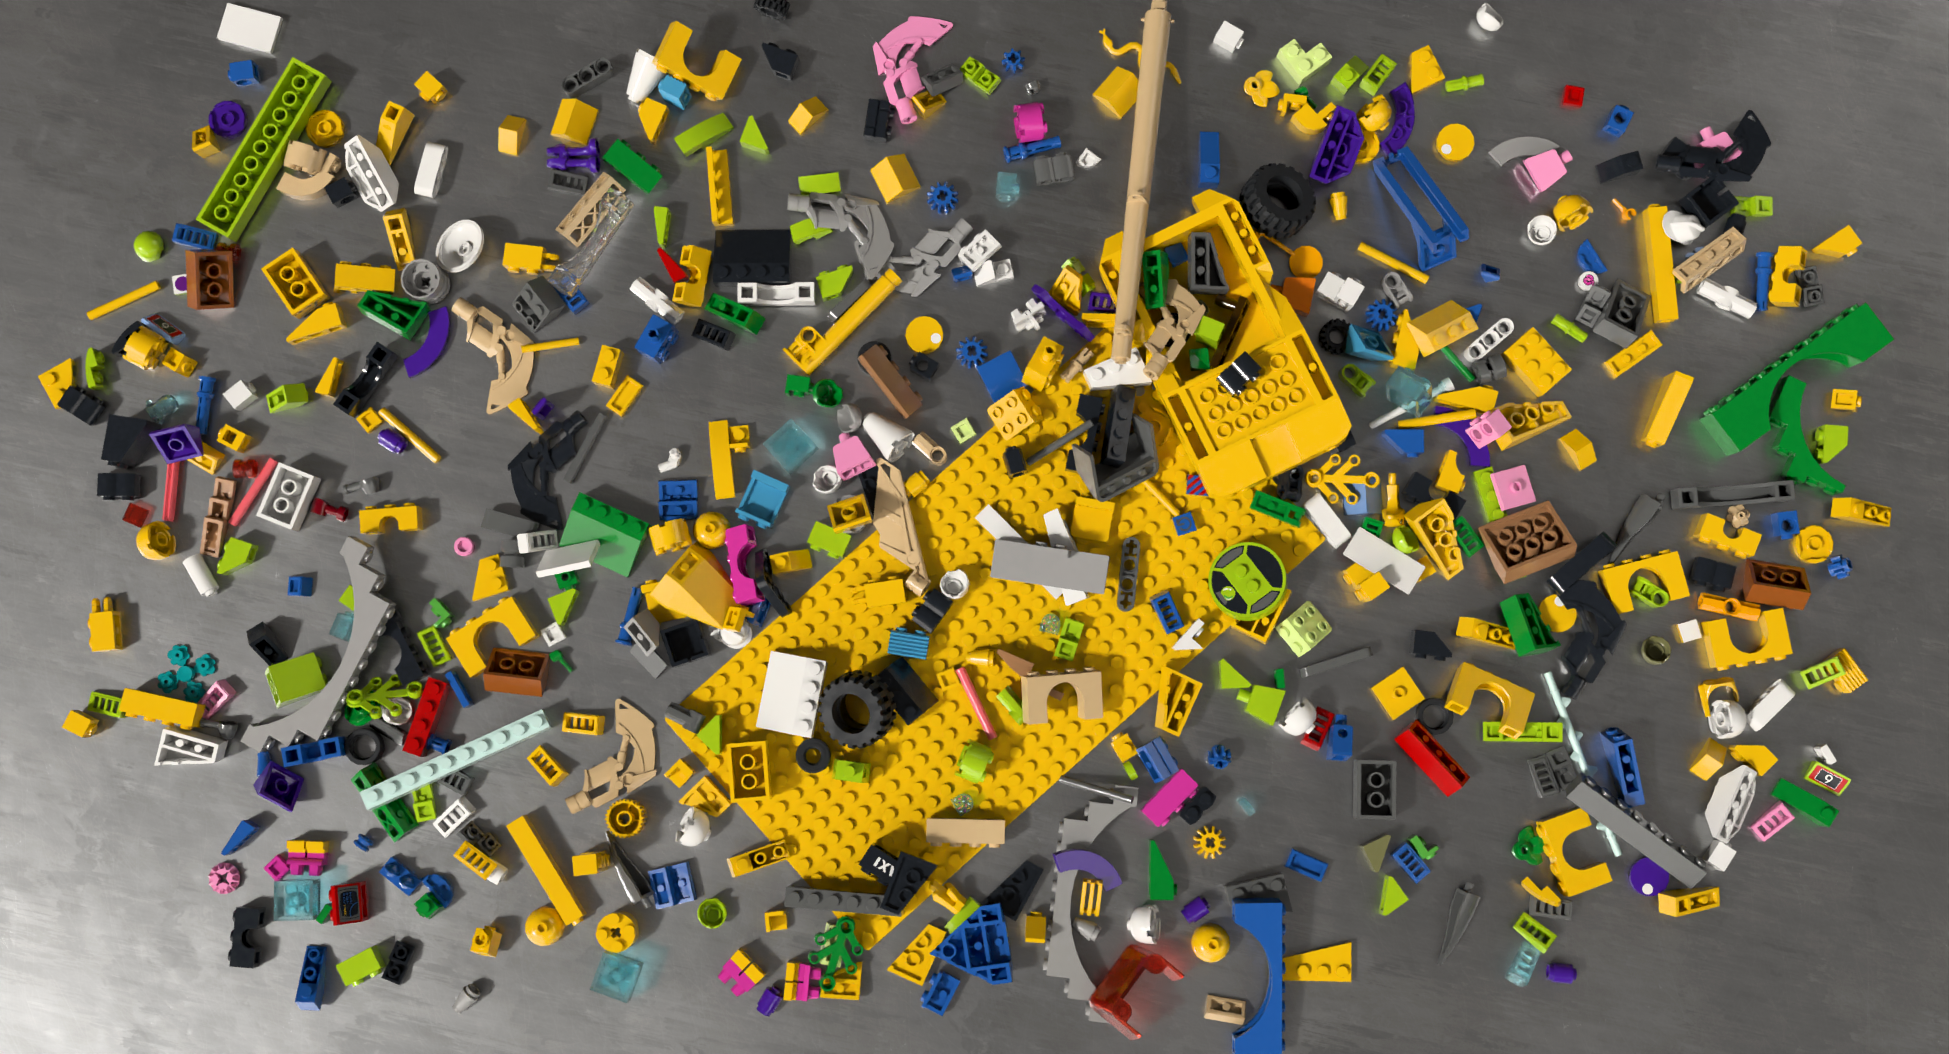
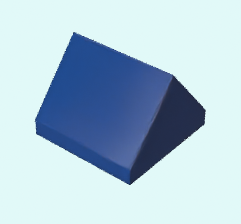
[1465,304,1483,322]

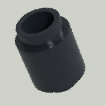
[1722,213,1747,235]

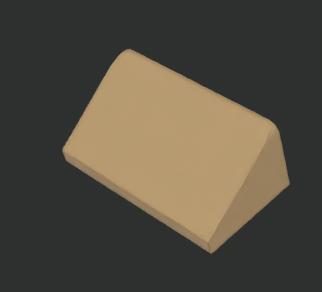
[1204,995,1246,1025]

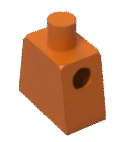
[1271,277,1316,317]

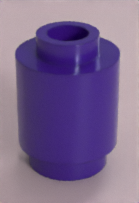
[378,428,408,454]
[1181,896,1211,924]
[1546,962,1577,984]
[757,985,784,1017]

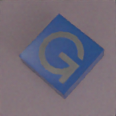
[1172,512,1197,536]

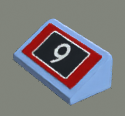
[141,313,186,345]

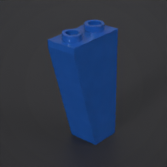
[1600,727,1645,808]

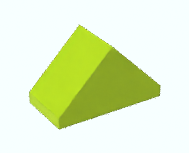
[740,115,770,155]
[547,588,580,626]
[1218,658,1252,689]
[697,715,722,754]
[1379,875,1409,916]

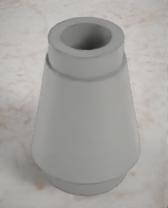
[1071,917,1102,942]
[452,984,481,1014]

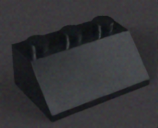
[877,656,939,726]

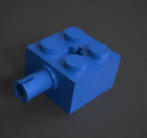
[634,314,679,364]

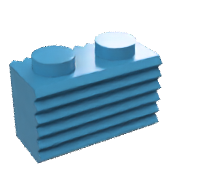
[658,75,692,110]
[887,627,930,660]

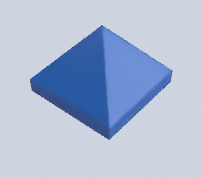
[1481,264,1500,283]

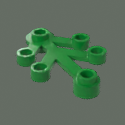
[808,916,864,991]

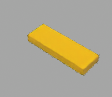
[1604,330,1663,378]

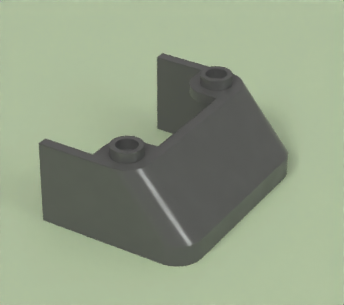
[1072,413,1159,502]

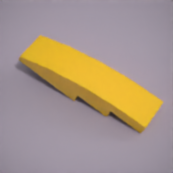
[708,420,735,500]

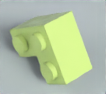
[1276,39,1332,86]

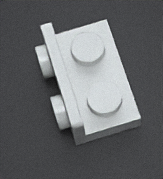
[958,229,1002,272]

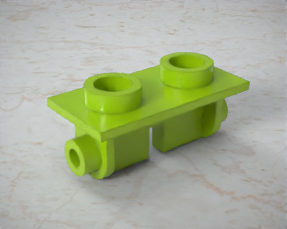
[1061,256,1096,297]

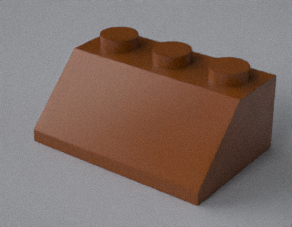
[185,249,234,310]
[1742,559,1811,610]
[483,647,550,697]

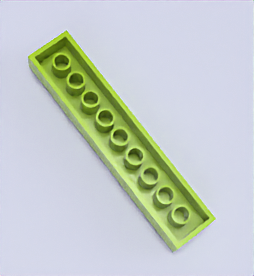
[196,57,332,242]

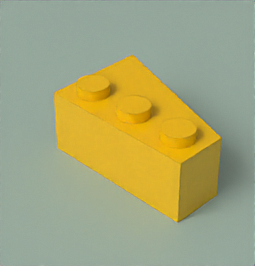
[334,261,395,295]
[1155,666,1203,737]

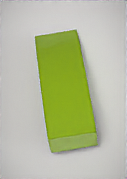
[674,113,734,157]

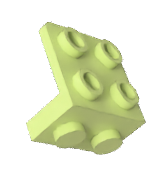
[1275,601,1332,657]

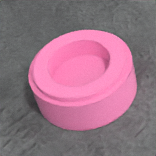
[454,537,475,556]

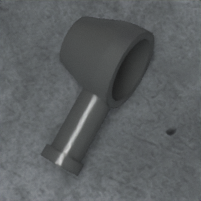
[343,476,379,495]
[200,718,238,739]

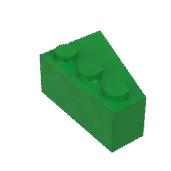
[601,139,662,194]
[357,290,431,341]
[1500,593,1561,657]

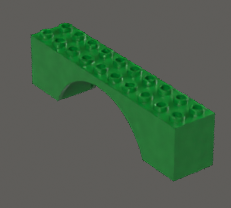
[1699,302,1894,456]

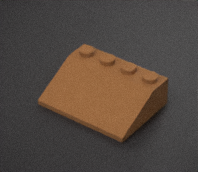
[1478,500,1577,584]

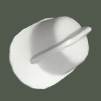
[1662,210,1705,245]
[708,620,752,649]

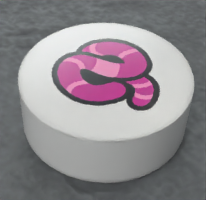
[1578,271,1599,291]

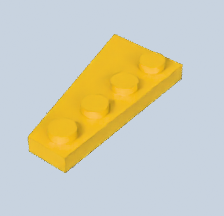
[1282,942,1352,982]

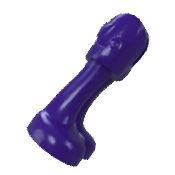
[547,138,600,173]

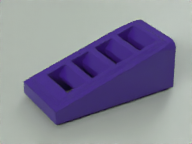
[1088,291,1116,314]
[532,397,555,420]

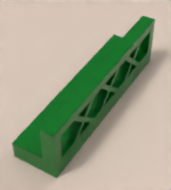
[351,762,419,843]

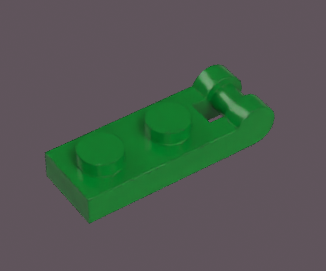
[1249,490,1306,528]

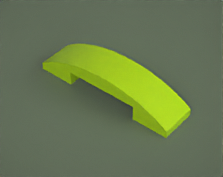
[1483,722,1563,742]

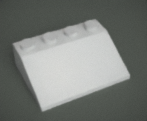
[756,651,828,738]

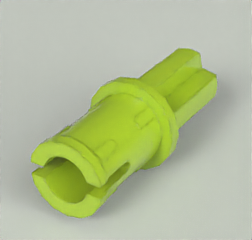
[1445,73,1484,92]
[1551,313,1588,343]

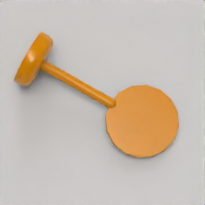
[1253,228,1323,278]

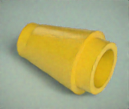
[1329,192,1348,220]
[967,649,996,668]

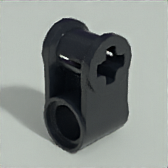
[1276,465,1304,502]

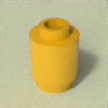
[903,470,930,498]

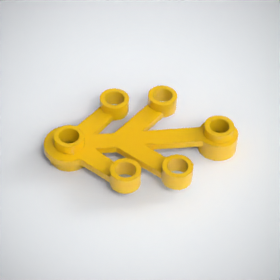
[1305,454,1380,505]

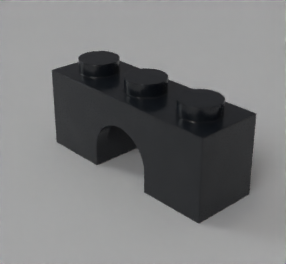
[1401,472,1467,521]
[228,906,266,969]

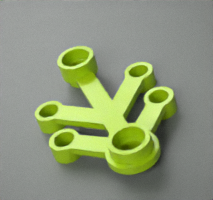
[346,674,423,719]

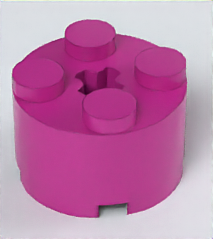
[1013,102,1047,143]

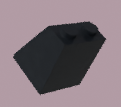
[101,414,162,469]

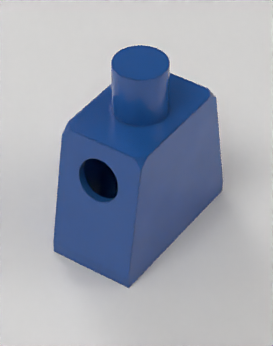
[1326,714,1353,761]

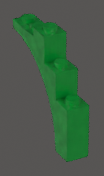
[1769,375,1846,495]

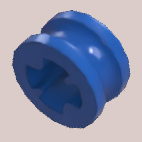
[353,834,374,852]

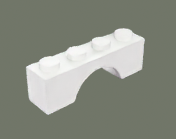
[738,282,816,306]

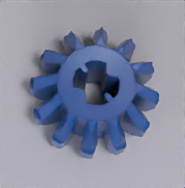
[927,181,959,214]
[1365,299,1398,332]
[956,336,988,369]

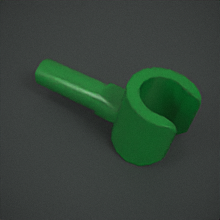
[1294,86,1317,109]
[549,650,573,673]

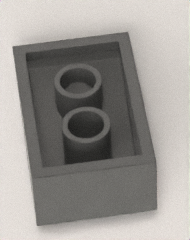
[1593,278,1651,349]

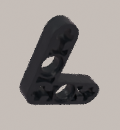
[755,548,792,618]

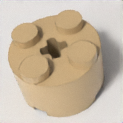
[284,140,328,176]

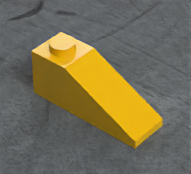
[383,208,416,271]
[286,302,347,345]
[1433,385,1498,414]
[1658,886,1720,917]

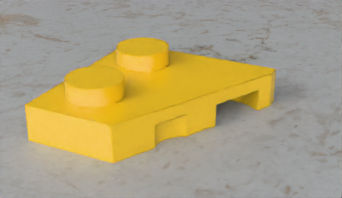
[1410,45,1445,95]
[1049,265,1083,316]
[38,358,75,410]
[472,554,510,601]
[678,775,732,817]
[820,962,862,1000]

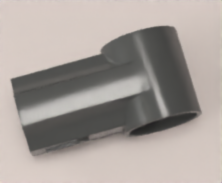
[664,702,706,734]

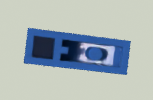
[1198,131,1220,188]

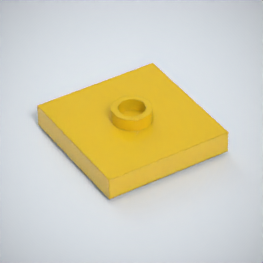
[1371,666,1425,720]

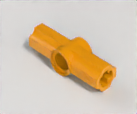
[1697,592,1761,622]

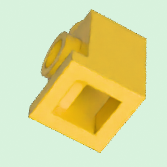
[217,424,252,453]

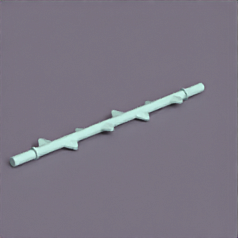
[1544,671,1622,857]

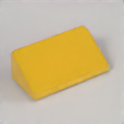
[187,441,225,475]

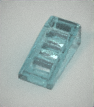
[1505,941,1541,987]

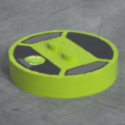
[1208,542,1288,621]

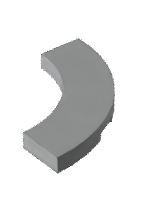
[1488,136,1566,166]

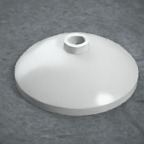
[436,220,484,273]

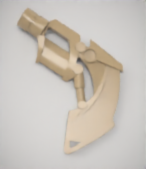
[1138,279,1206,380]
[452,297,535,414]
[565,699,657,814]

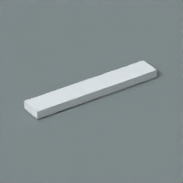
[975,504,1062,599]

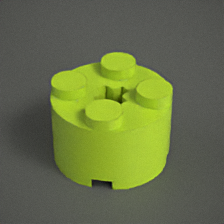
[955,739,994,784]

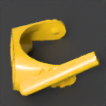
[1698,677,1739,717]

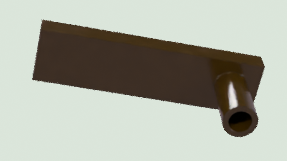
[1210,294,1250,369]

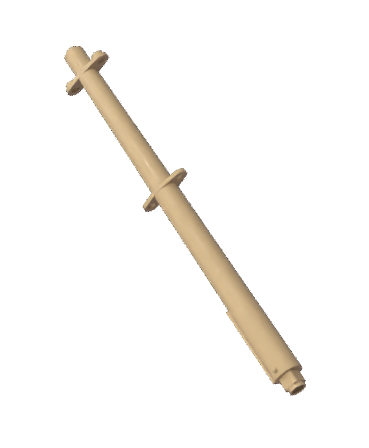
[1111,0,1175,364]

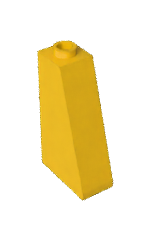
[1641,371,1694,448]

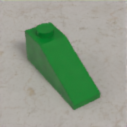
[1142,250,1169,310]
[704,293,766,335]
[1771,778,1839,827]
[1149,839,1177,900]

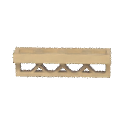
[555,172,626,247]
[1672,227,1747,294]

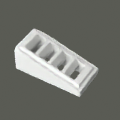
[517,529,559,553]
[433,796,476,838]

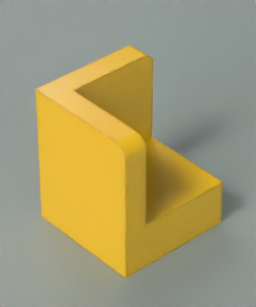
[664,758,696,788]
[764,909,788,932]

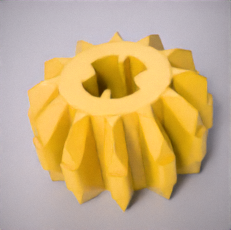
[1193,826,1226,859]

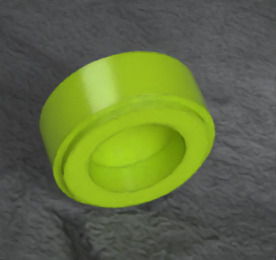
[1123,761,1138,781]

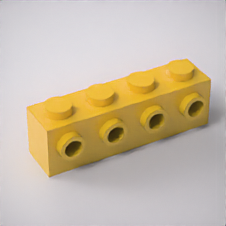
[119,688,206,730]

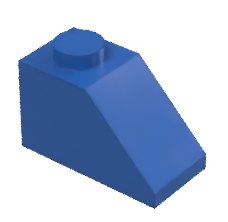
[1382,429,1424,458]

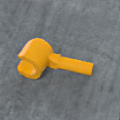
[1612,198,1636,221]

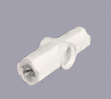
[630,277,685,325]
[1697,278,1757,319]

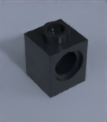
[324,177,358,208]
[909,352,939,382]

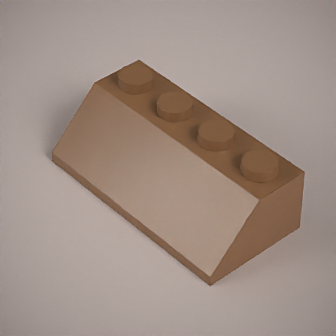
[857,344,923,419]

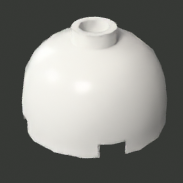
[1278,697,1316,736]
[1708,700,1747,739]
[675,806,711,847]
[1127,905,1160,944]

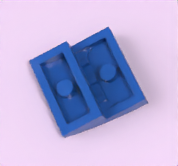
[976,350,1028,403]
[658,479,698,520]
[648,861,697,910]

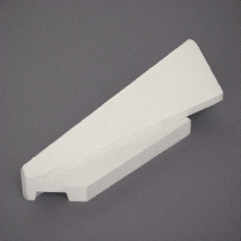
[1044,508,1090,606]

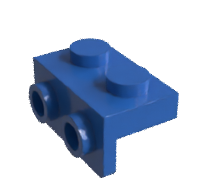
[920,970,961,1016]

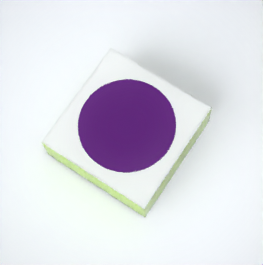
[172,274,187,296]

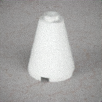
[626,48,668,104]
[862,412,915,462]

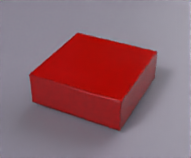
[1562,85,1585,108]

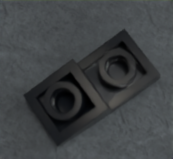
[381,940,415,986]

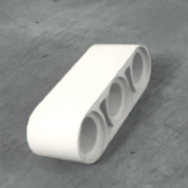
[414,141,448,198]
[1464,318,1514,362]
[1302,493,1352,549]
[1745,679,1796,731]

